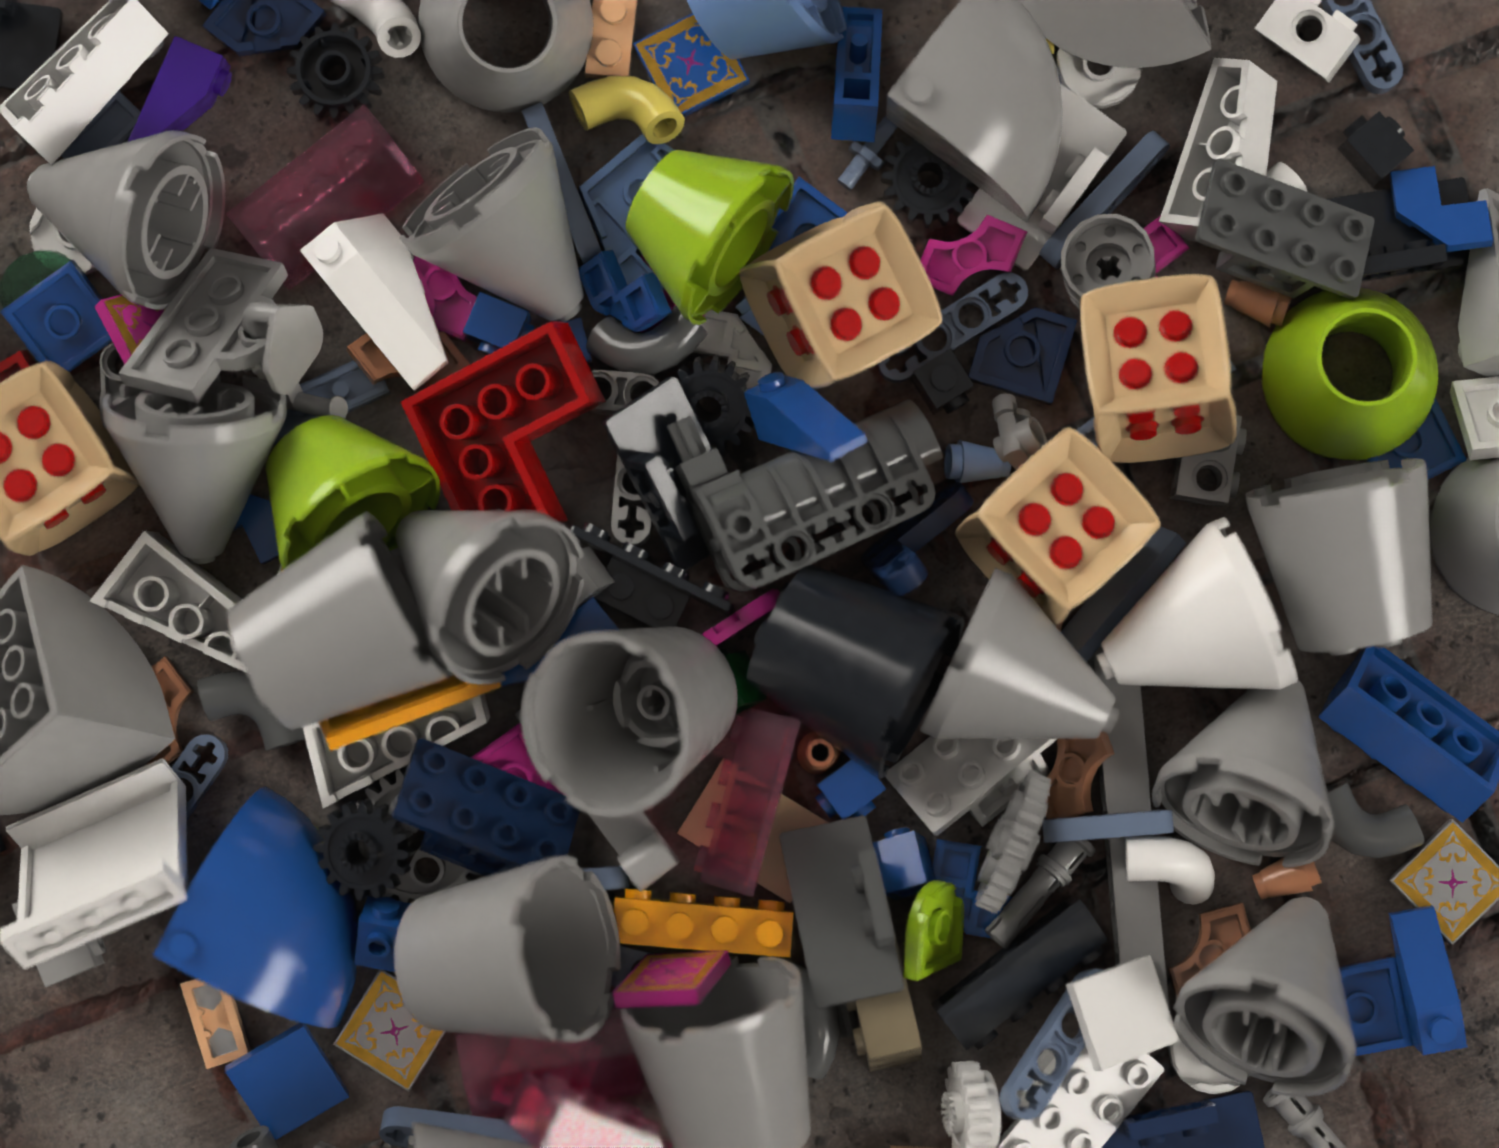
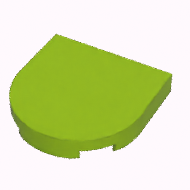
[903,880,964,981]

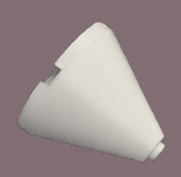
[1096,517,1297,690]

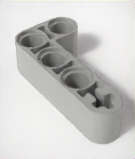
[590,370,659,547]

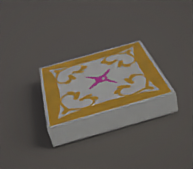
[1387,819,1499,945]
[333,969,446,1092]

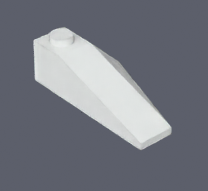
[300,213,449,391]

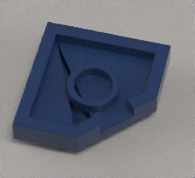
[202,0,327,56]
[968,307,1077,405]

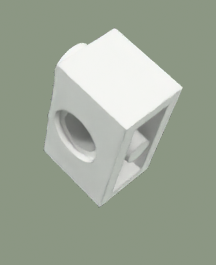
[1255,0,1361,83]

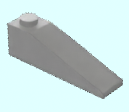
[1458,188,1499,377]

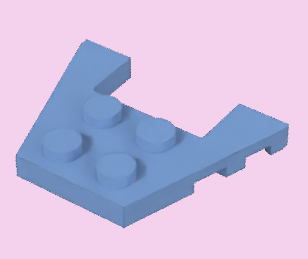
[578,133,675,291]

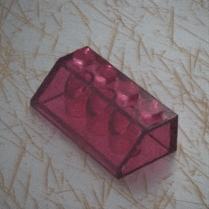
[226,104,425,290]
[694,708,801,897]
[456,1006,650,1118]

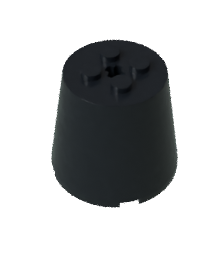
[747,564,964,778]

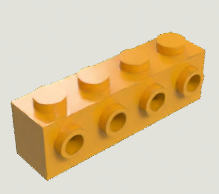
[613,888,794,958]

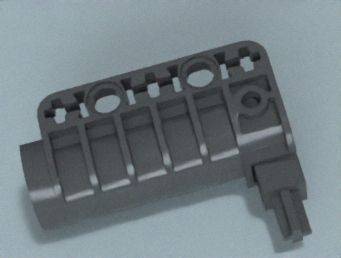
[667,399,943,593]

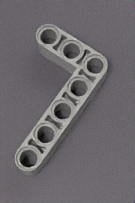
[515,709,680,891]

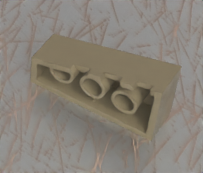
[846,898,922,1072]

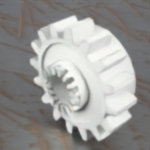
[941,1061,1001,1148]

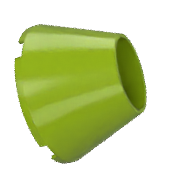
[626,150,794,325]
[1262,288,1438,461]
[266,415,440,570]

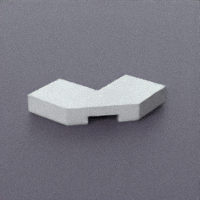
[694,309,772,388]

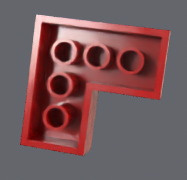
[400,321,606,524]

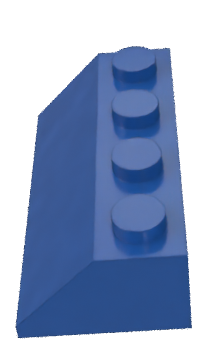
[1318,646,1499,823]

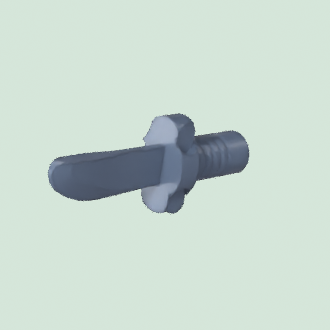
[837,116,898,191]

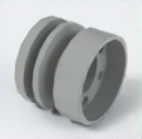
[1061,214,1156,310]

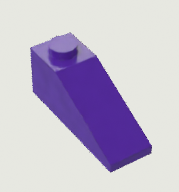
[128,36,232,141]

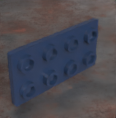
[392,738,580,877]
[1102,1090,1265,1148]

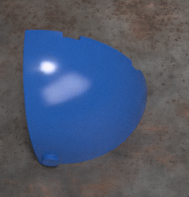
[153,786,358,1028]

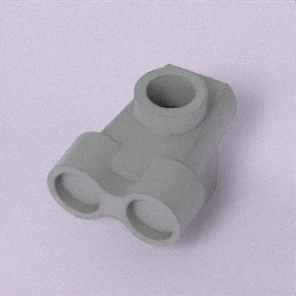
[992,394,1047,470]

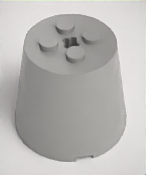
[1245,458,1433,655]
[228,512,452,730]
[521,627,737,817]
[394,856,621,1043]
[621,956,811,1148]

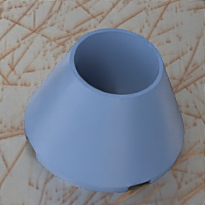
[687,0,846,60]

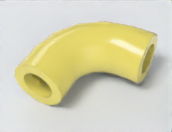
[569,76,685,145]

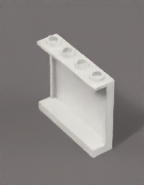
[0,758,187,969]

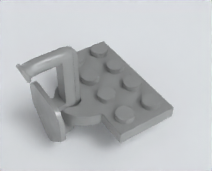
[119,248,348,419]

